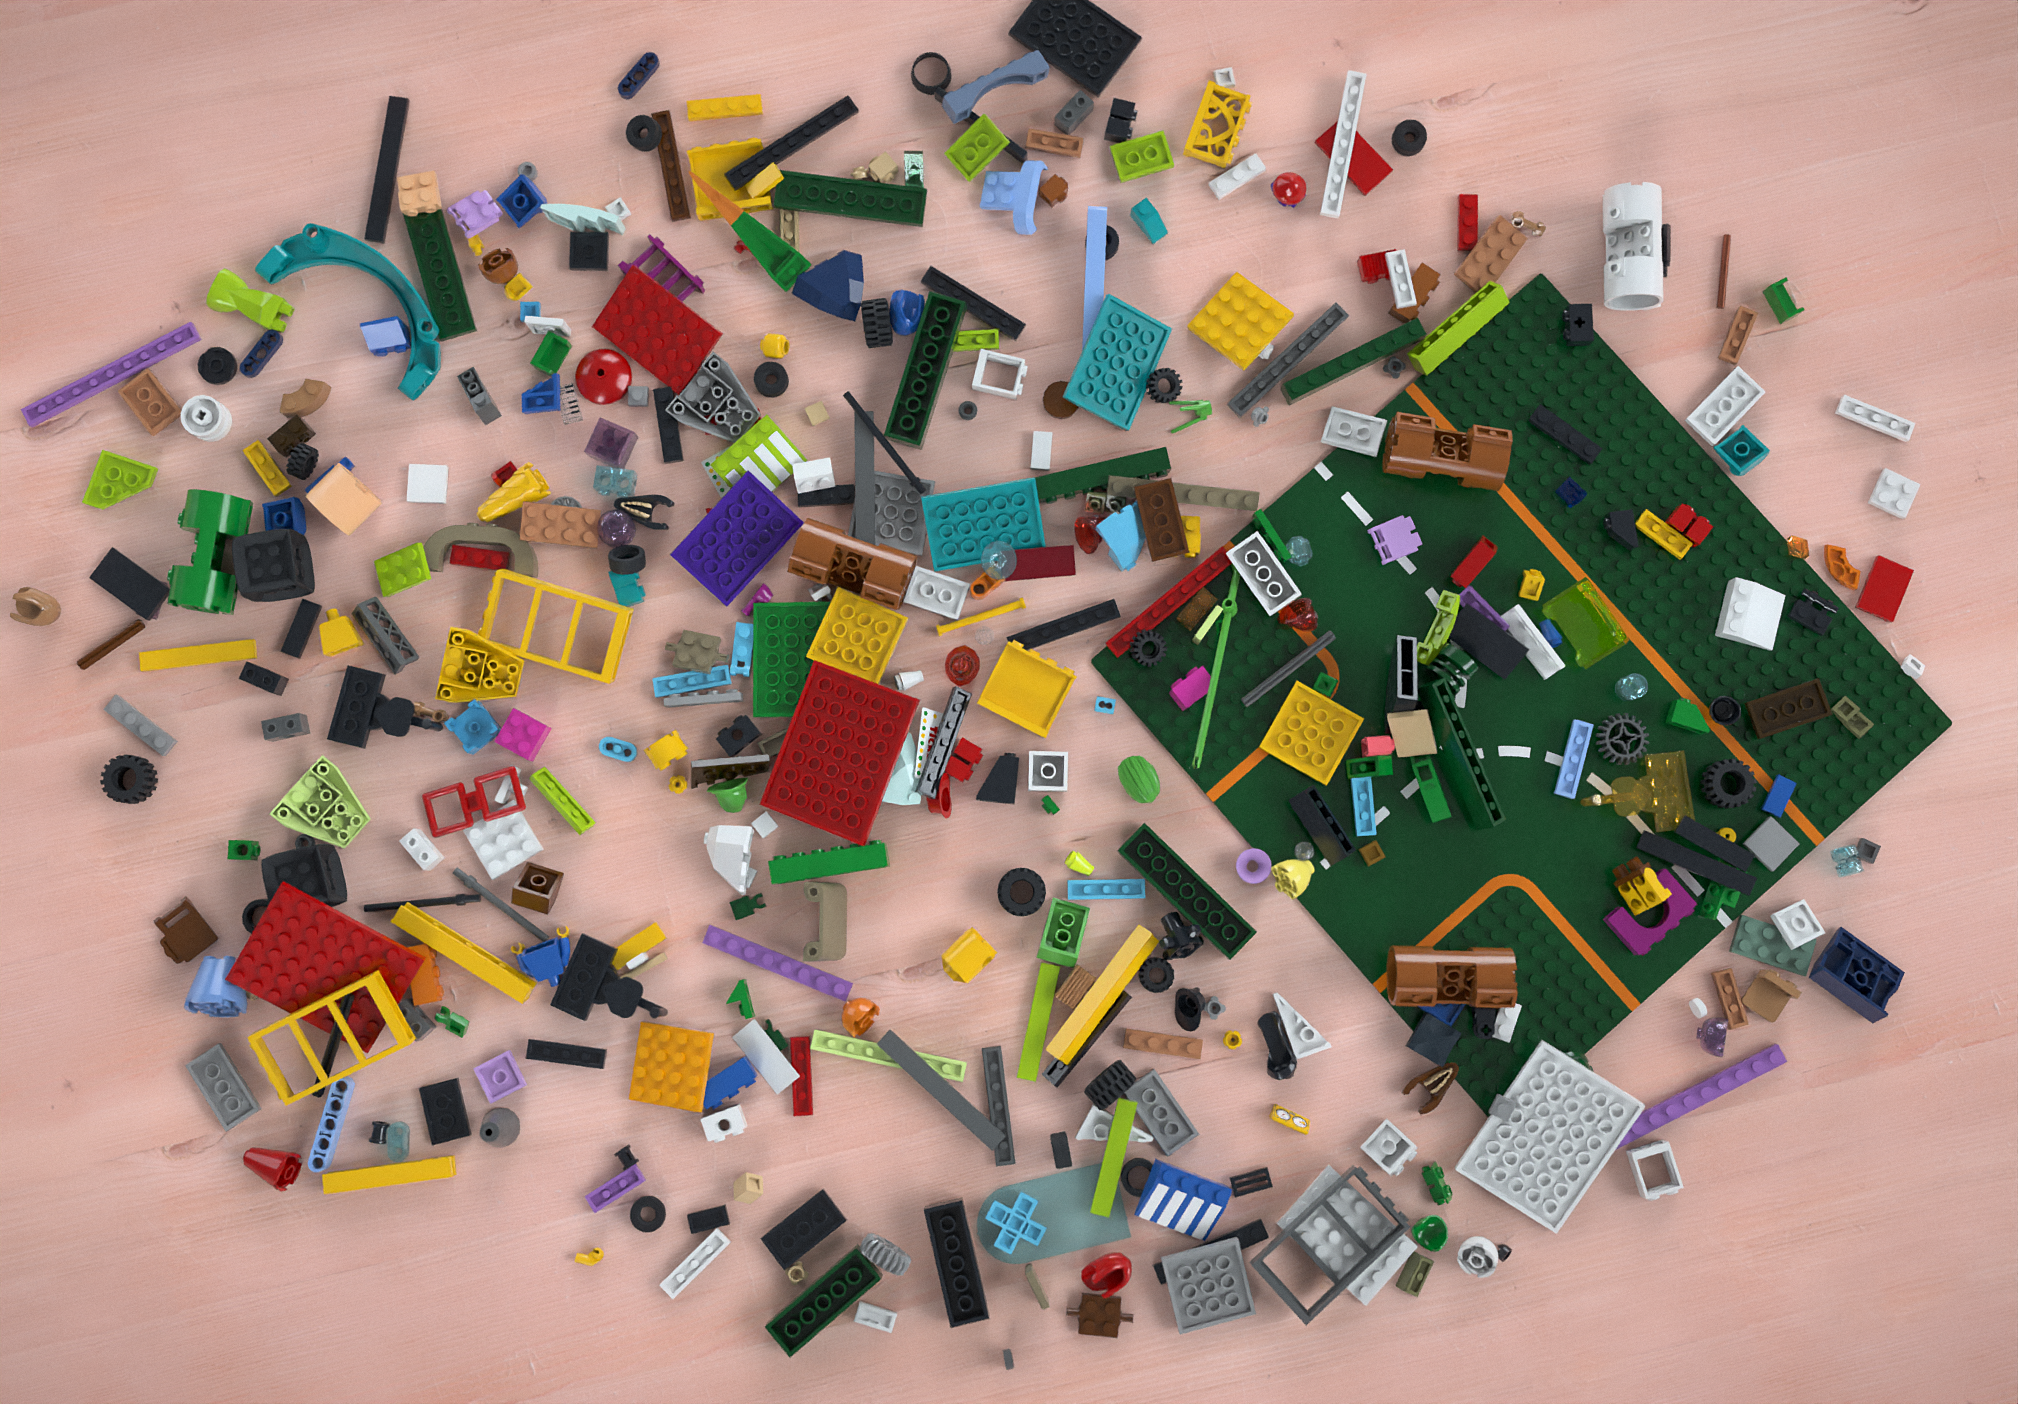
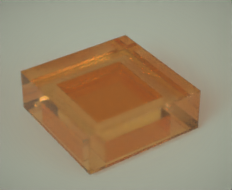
[1787,535,1809,559]

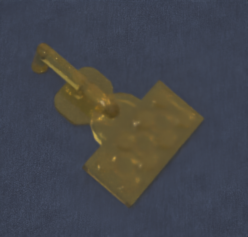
[1580,751,1695,832]

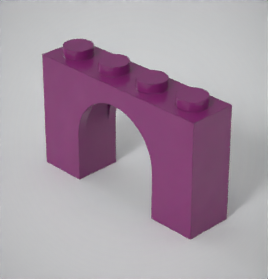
[1603,869,1697,956]

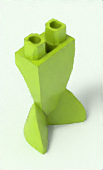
[206,268,295,333]

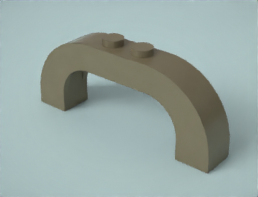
[423,523,538,578]

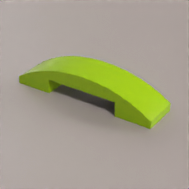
[1417,590,1460,666]

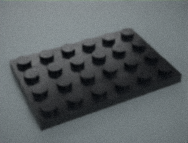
[1008,0,1142,98]

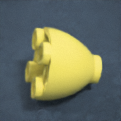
[1271,859,1315,899]

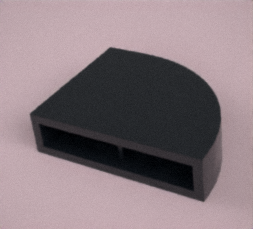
[1385,635,1417,734]

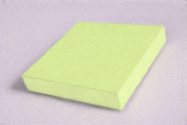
[1192,605,1223,645]

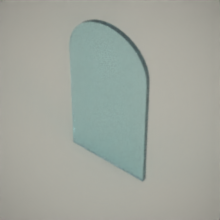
[977,1163,1131,1264]

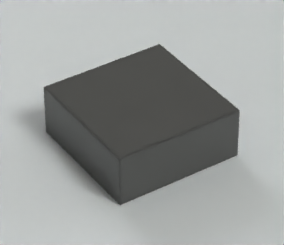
[1853,838,1881,864]

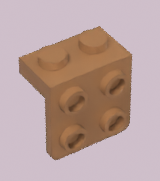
[1741,969,1802,1023]

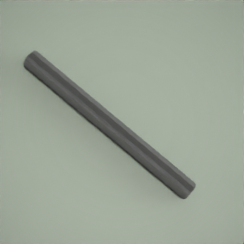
[1241,631,1336,707]

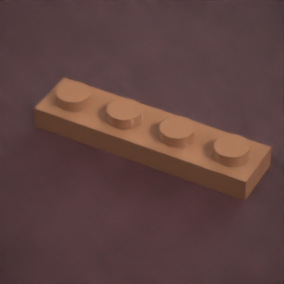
[1123,1028,1203,1059]

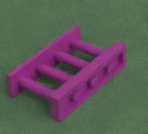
[618,234,705,302]

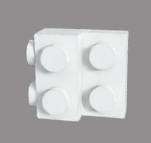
[1360,1119,1417,1177]

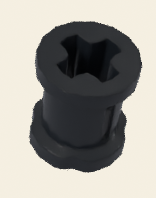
[369,1121,390,1144]
[614,1145,639,1171]

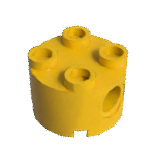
[643,729,689,771]

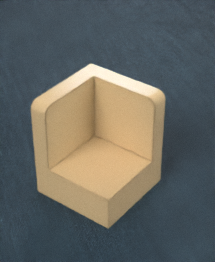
[733,1172,763,1204]

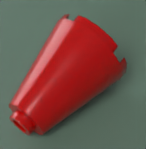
[243,1147,302,1192]

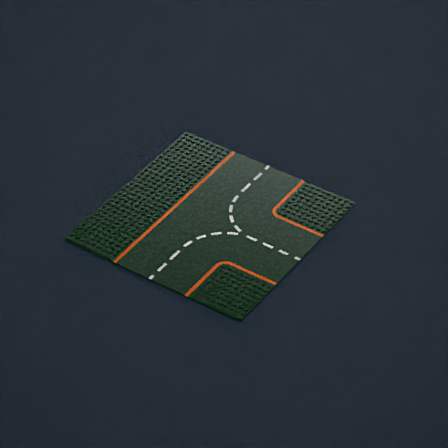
[1091,274,1952,1118]

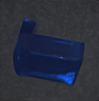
[1555,477,1587,508]

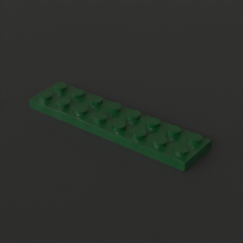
[773,170,927,227]
[403,209,477,342]

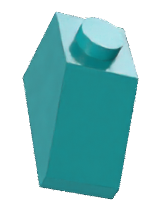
[1130,198,1168,244]

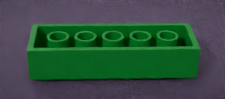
[768,840,890,885]

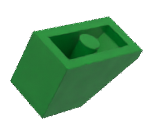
[1666,698,1710,735]
[1346,756,1393,779]

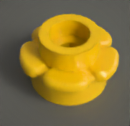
[668,775,688,794]
[1223,1030,1242,1050]

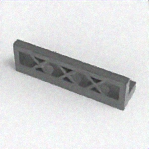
[352,597,419,674]

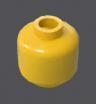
[760,333,790,359]

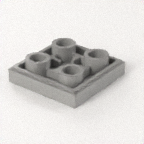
[1743,816,1799,871]

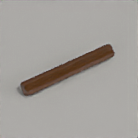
[77,619,146,670]

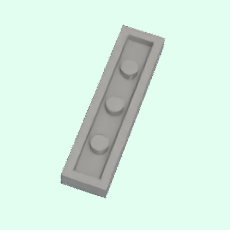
[664,689,743,708]
[103,695,178,756]

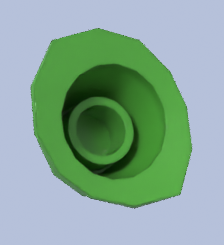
[707,777,748,813]

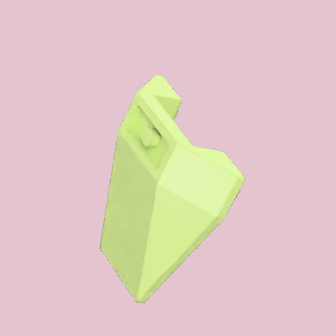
[270,755,371,849]

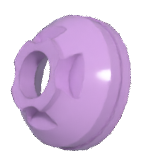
[1236,848,1271,884]

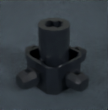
[1159,912,1204,961]

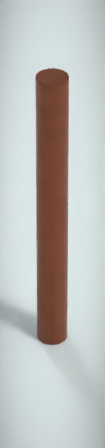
[1717,234,1731,309]

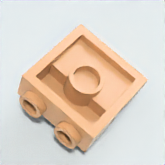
[397,170,442,216]

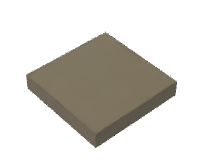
[1025,1263,1050,1310]

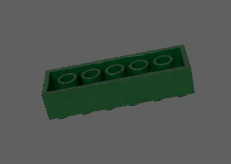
[765,1244,883,1358]

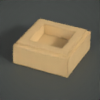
[805,401,830,426]

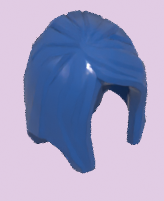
[889,290,925,336]

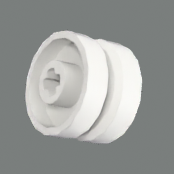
[181,395,232,442]

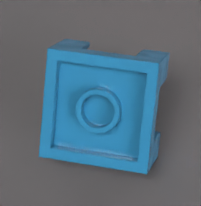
[444,699,502,755]

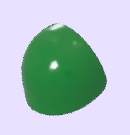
[1412,1215,1448,1252]

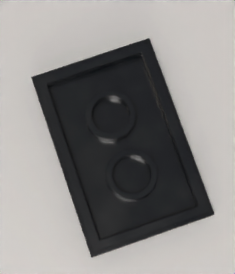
[419,1078,472,1146]

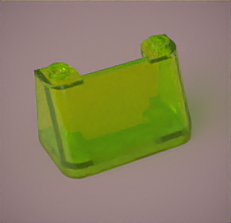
[1542,577,1629,669]

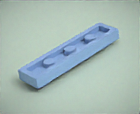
[1554,719,1594,799]

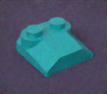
[1713,425,1770,476]

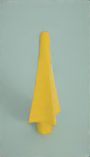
[467,226,485,256]

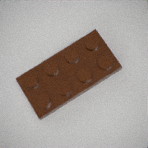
[1134,478,1190,562]

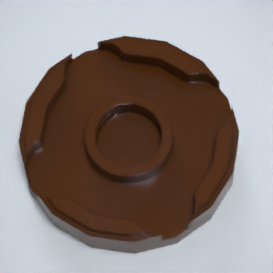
[1043,381,1079,419]

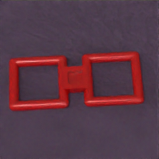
[422,766,526,838]

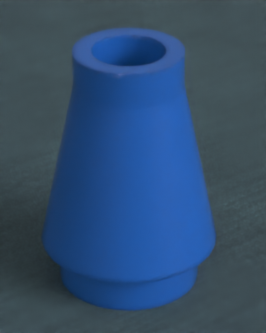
[1539,619,1562,648]

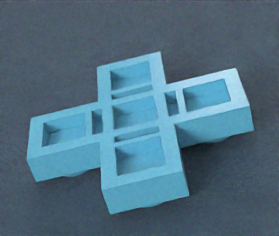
[985,1191,1047,1255]

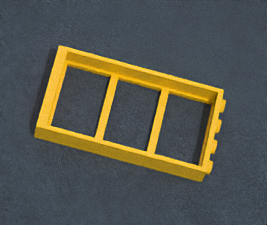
[478,569,634,684]
[247,970,416,1106]

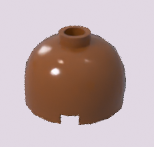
[478,248,518,284]

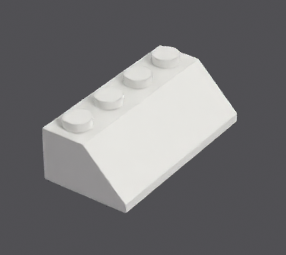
[1226,531,1302,616]

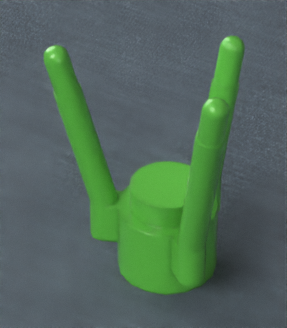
[1169,399,1212,434]

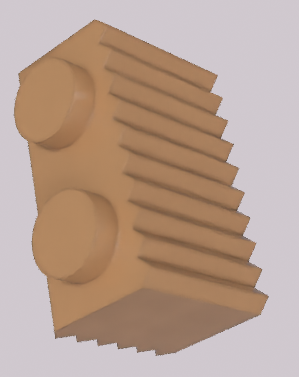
[1054,964,1096,1010]

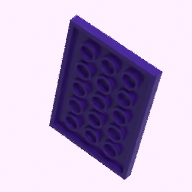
[669,470,804,606]

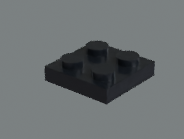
[569,232,609,271]

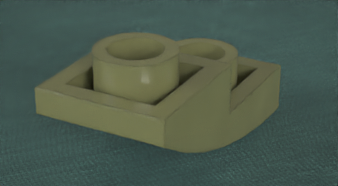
[1085,492,1127,515]

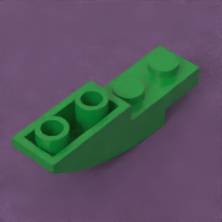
[1410,754,1452,823]

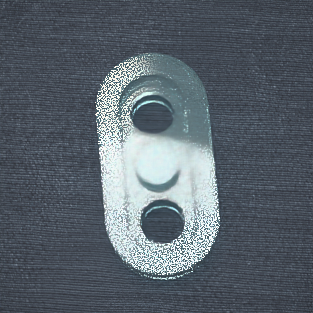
[387,1121,410,1162]

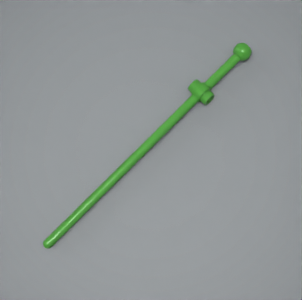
[1192,563,1240,769]

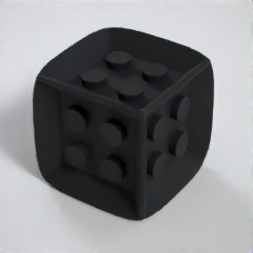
[232,529,315,602]
[261,844,347,907]

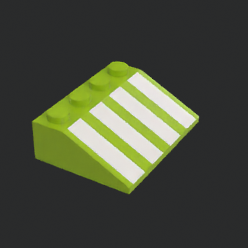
[710,415,808,492]

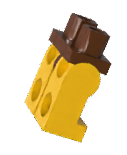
[1612,856,1672,916]

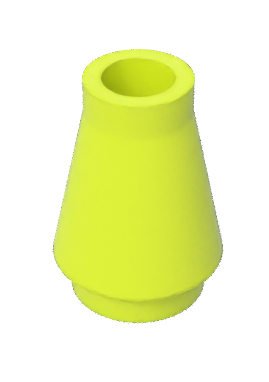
[1064,851,1094,876]

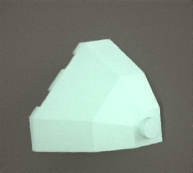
[882,732,921,805]

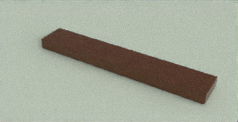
[651,110,691,222]

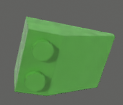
[1036,897,1090,968]

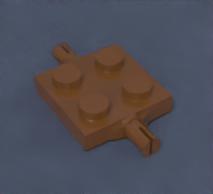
[1066,1293,1134,1338]

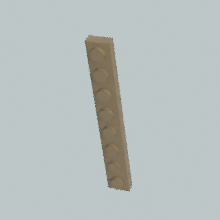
[1107,475,1260,511]

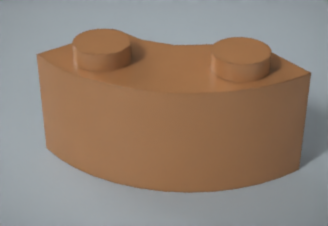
[279,379,332,418]

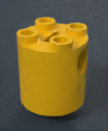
[941,927,997,984]

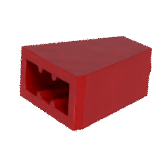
[1451,535,1498,588]

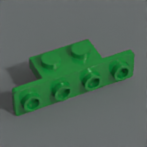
[1699,859,1748,920]

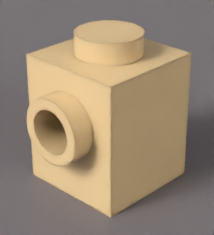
[868,151,899,183]

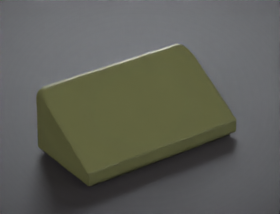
[1396,1251,1434,1297]

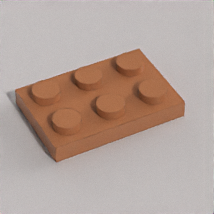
[118,368,182,436]

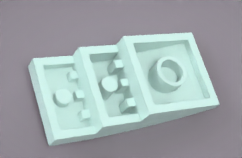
[540,204,626,235]

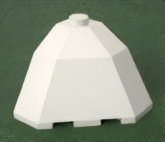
[704,825,754,895]

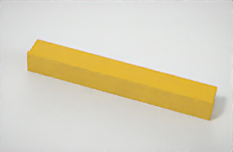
[390,902,537,1004]
[1045,924,1159,1065]

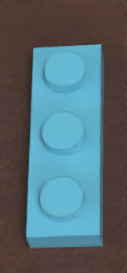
[1351,777,1377,836]

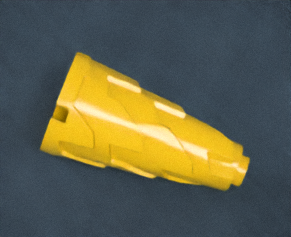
[476,462,551,523]

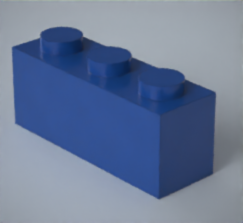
[703,1056,758,1110]

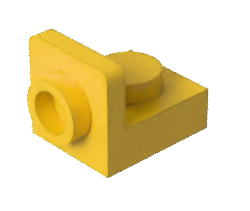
[1518,569,1545,601]

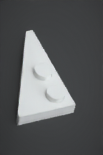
[1272,993,1332,1059]
[1075,1104,1154,1142]

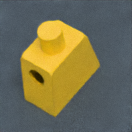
[319,608,364,657]

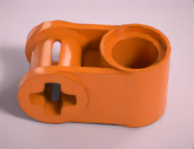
[970,565,1005,600]

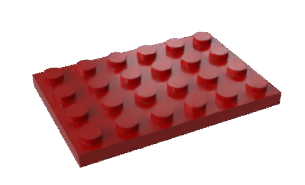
[592,265,723,395]

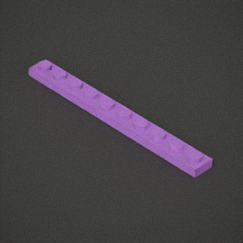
[21,322,202,428]
[1615,1044,1787,1150]

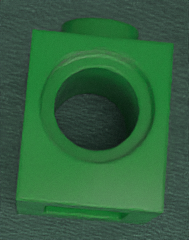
[227,840,261,861]

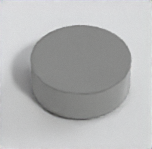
[518,162,538,181]

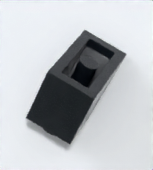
[1603,509,1639,551]

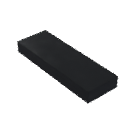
[280,599,322,659]

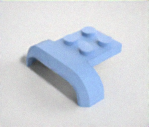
[980,160,1048,235]

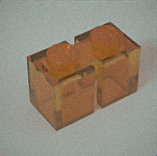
[1176,587,1218,631]

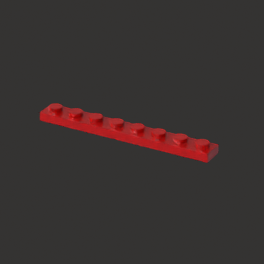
[1105,546,1232,658]

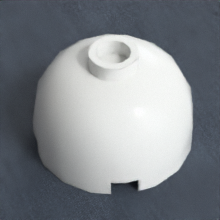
[1457,1236,1498,1278]

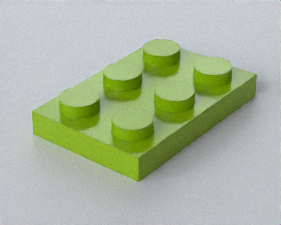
[944,114,1010,182]
[1110,131,1174,183]
[374,543,431,597]

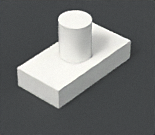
[495,765,528,804]

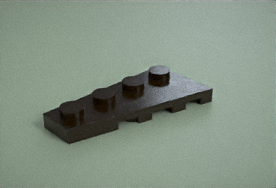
[691,754,770,789]

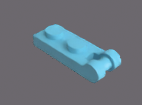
[730,622,753,677]

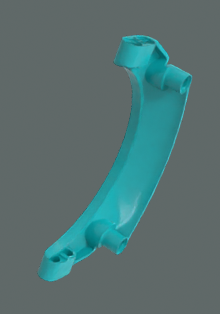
[255,223,441,400]

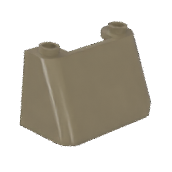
[803,882,847,961]

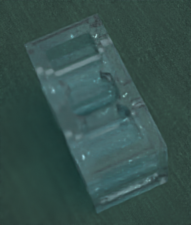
[593,465,638,498]

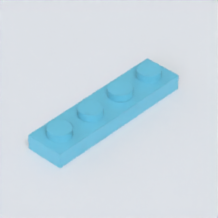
[652,665,732,698]
[1067,879,1145,900]

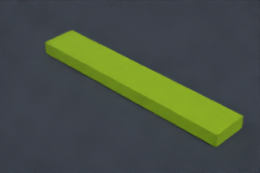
[1017,962,1060,1082]
[1090,1097,1138,1218]

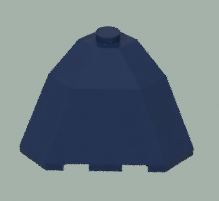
[792,250,864,322]

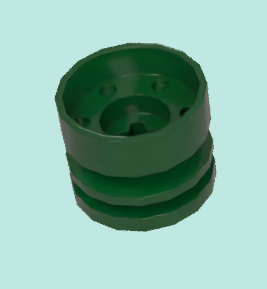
[1425,644,1478,695]

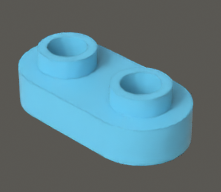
[599,737,638,762]

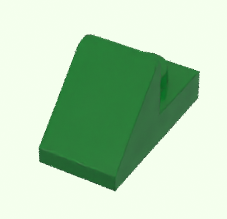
[726,979,755,1019]

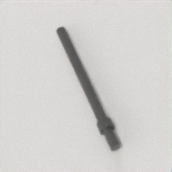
[453,867,549,942]

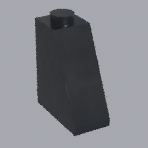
[976,753,1019,805]

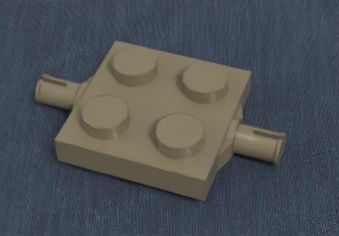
[665,630,729,675]

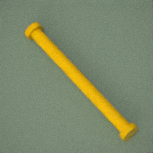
[936,597,1026,637]

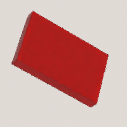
[1855,555,1914,623]

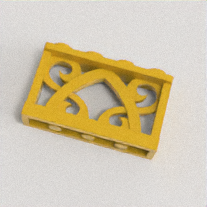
[1183,80,1252,169]

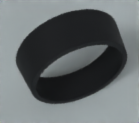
[911,52,952,95]

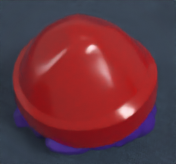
[1271,172,1307,208]

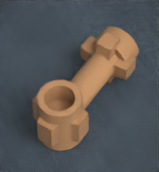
[1511,211,1546,237]
[414,701,449,724]

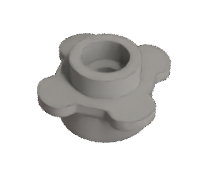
[1251,406,1269,427]
[1203,996,1226,1020]

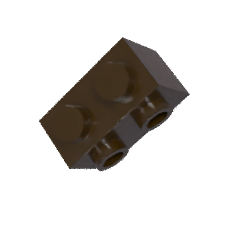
[267,415,316,458]

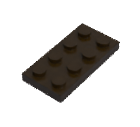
[1744,678,1833,739]

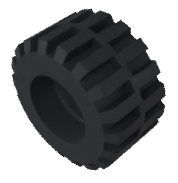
[861,298,893,348]
[100,754,158,804]
[1700,759,1757,809]
[997,868,1046,916]
[1084,1060,1136,1110]

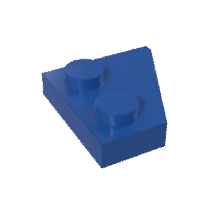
[522,373,561,414]

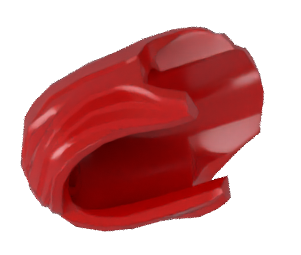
[1081,1252,1132,1298]

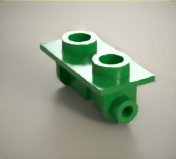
[1422,1161,1453,1205]

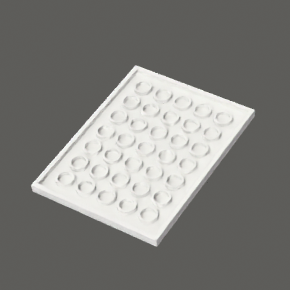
[1455,1040,1645,1234]

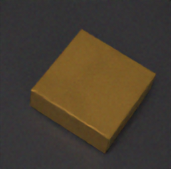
[1358,840,1385,866]

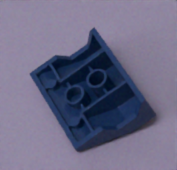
[1809,927,1905,1024]

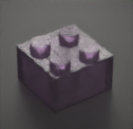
[584,417,638,471]

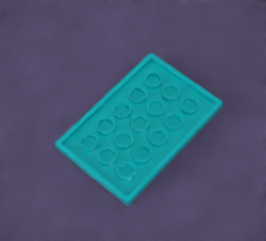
[1062,294,1172,431]
[921,477,1046,572]

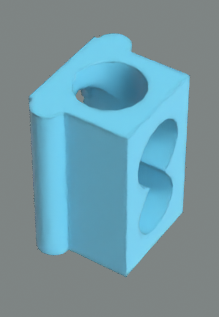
[1095,696,1116,714]

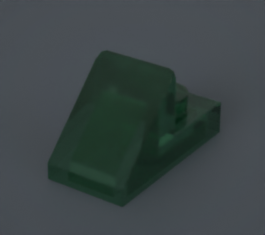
[904,151,924,188]

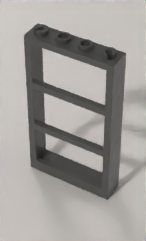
[1250,1165,1410,1325]

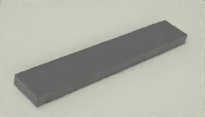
[982,1046,1016,1166]

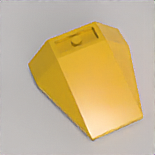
[435,626,524,703]

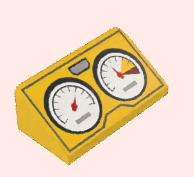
[1269,1104,1310,1135]

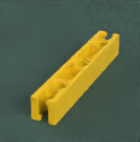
[322,1155,457,1194]

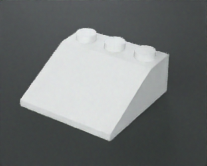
[1715,577,1785,651]

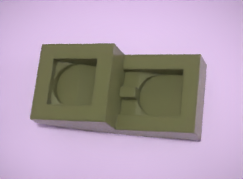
[1831,696,1874,739]

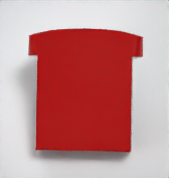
[491,461,518,487]

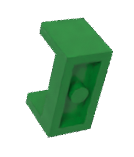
[1763,277,1804,324]
[530,331,572,377]

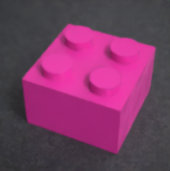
[1169,666,1211,711]
[494,708,552,762]

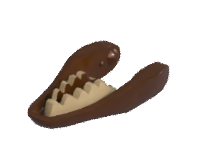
[1402,1062,1459,1114]

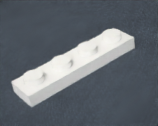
[1835,395,1915,442]
[659,1228,731,1299]

